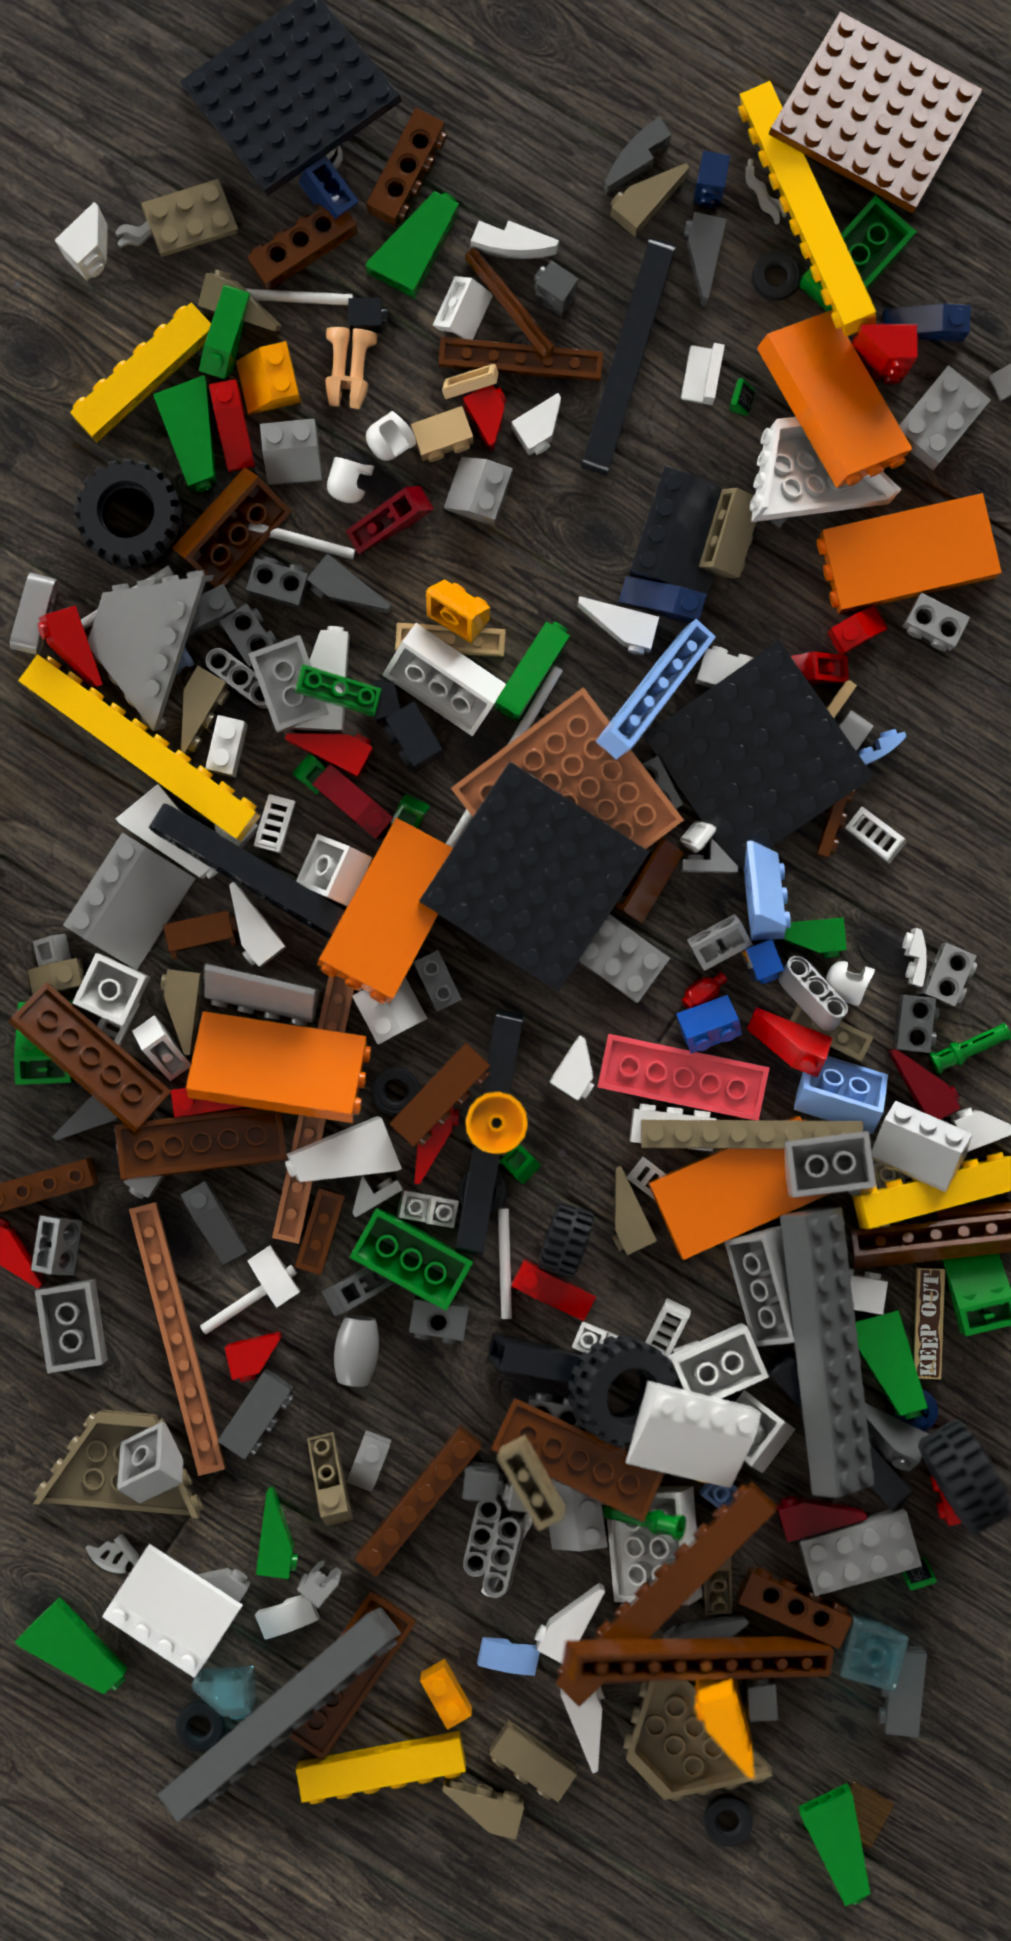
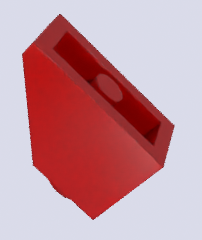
[463,385,507,452]
[827,606,888,655]
[791,652,849,685]
[224,1331,282,1382]

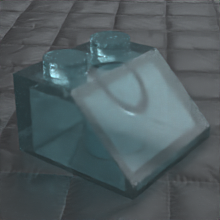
[839,1615,909,1692]
[192,1666,256,1719]

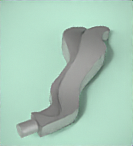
[745,159,787,225]
[115,221,152,248]

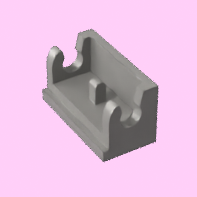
[297,1560,342,1608]

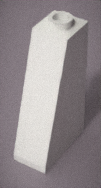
[289,626,350,733]
[116,784,218,879]
[285,1116,402,1182]

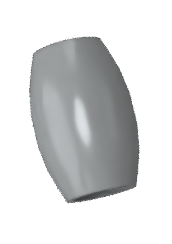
[334,1315,379,1387]

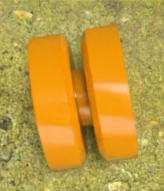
[466,1092,527,1154]

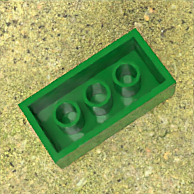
[799,195,916,312]

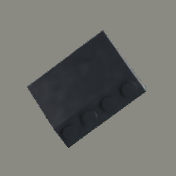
[629,466,722,601]

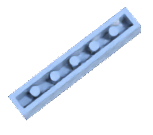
[596,619,716,759]

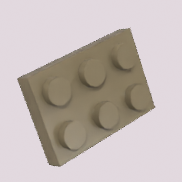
[141,179,238,257]

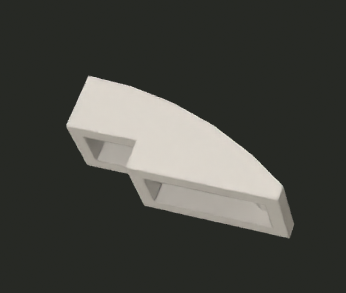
[471,221,559,259]

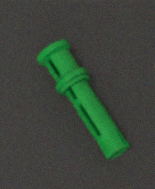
[928,1023,1011,1075]
[603,1505,686,1540]

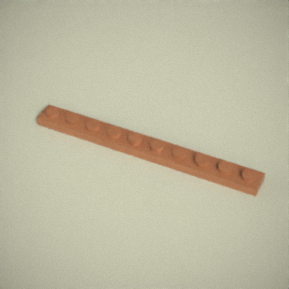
[272,975,354,1244]
[129,1202,226,1476]

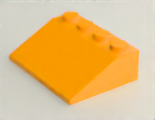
[695,1679,755,1779]

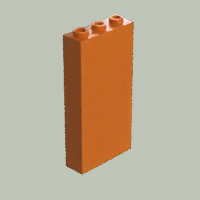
[757,310,912,488]
[817,493,1002,614]
[317,818,453,1004]
[186,1011,371,1123]
[647,1116,831,1260]

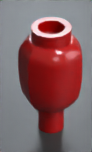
[681,972,728,1009]

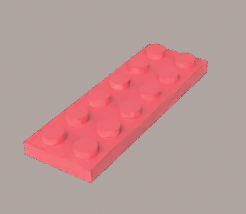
[597,1034,770,1120]

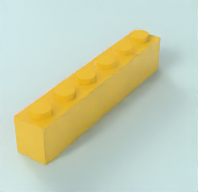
[70,302,211,443]
[852,1152,1011,1229]
[296,1731,466,1804]

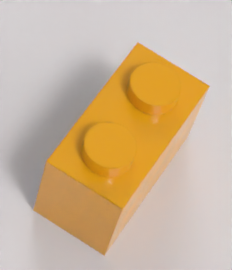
[420,1659,472,1730]

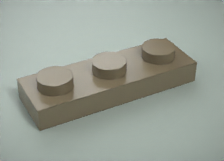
[789,1004,873,1062]

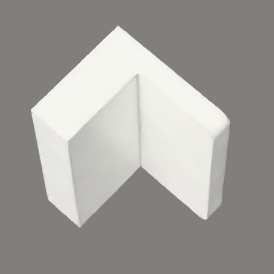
[433,276,493,340]
[681,343,725,405]

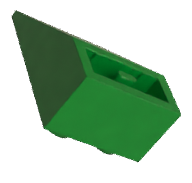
[14,1000,76,1085]
[942,1254,1011,1336]

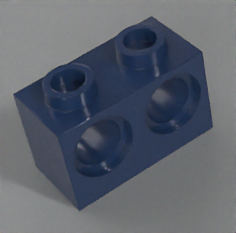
[693,151,730,208]

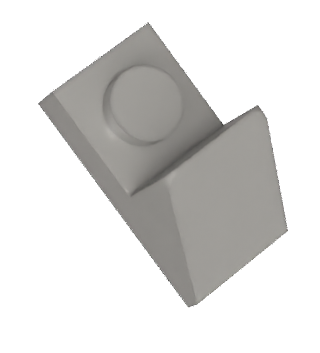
[681,838,738,874]
[353,1175,404,1218]

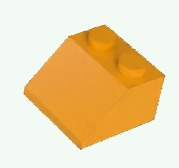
[236,341,301,415]
[426,579,490,644]

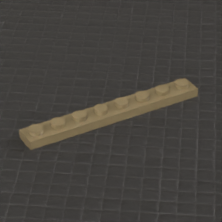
[641,1120,863,1149]

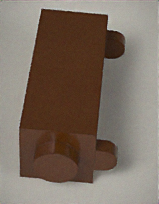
[163,910,239,960]

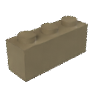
[699,488,756,578]
[497,1435,566,1531]
[489,1720,577,1802]

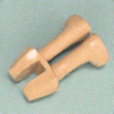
[325,327,378,409]

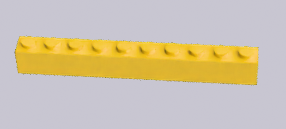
[738,81,876,337]
[18,654,260,842]

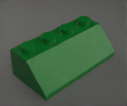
[350,1206,474,1311]

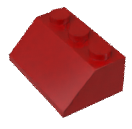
[852,324,917,385]

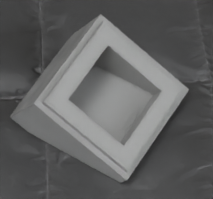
[32,934,71,967]

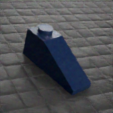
[883,304,971,342]
[618,576,707,624]

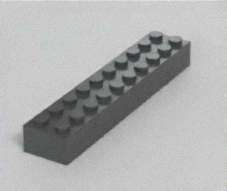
[780,1207,874,1498]
[157,1607,402,1822]

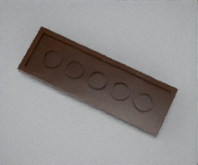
[8,982,171,1132]
[115,1108,287,1181]
[491,1398,664,1522]
[289,1589,416,1760]

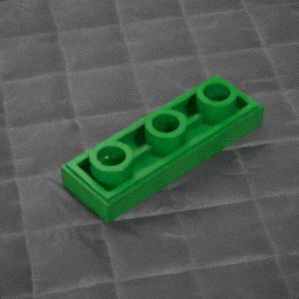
[294,664,381,717]

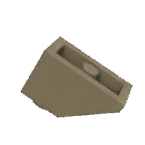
[28,958,85,995]

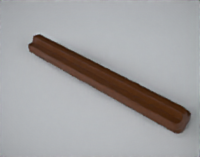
[465,248,555,357]

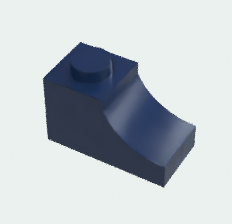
[298,156,359,220]

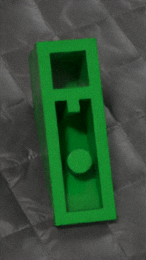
[199,285,251,379]
[779,917,847,958]
[256,1487,298,1579]

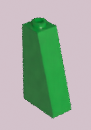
[365,191,459,298]
[153,375,217,493]
[495,621,570,723]
[855,1311,927,1419]
[15,1597,128,1695]
[798,1783,870,1906]

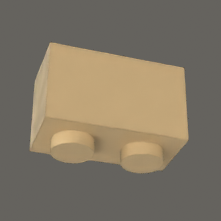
[411,406,474,462]

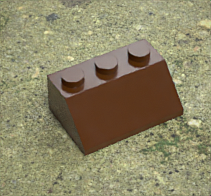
[614,837,684,923]

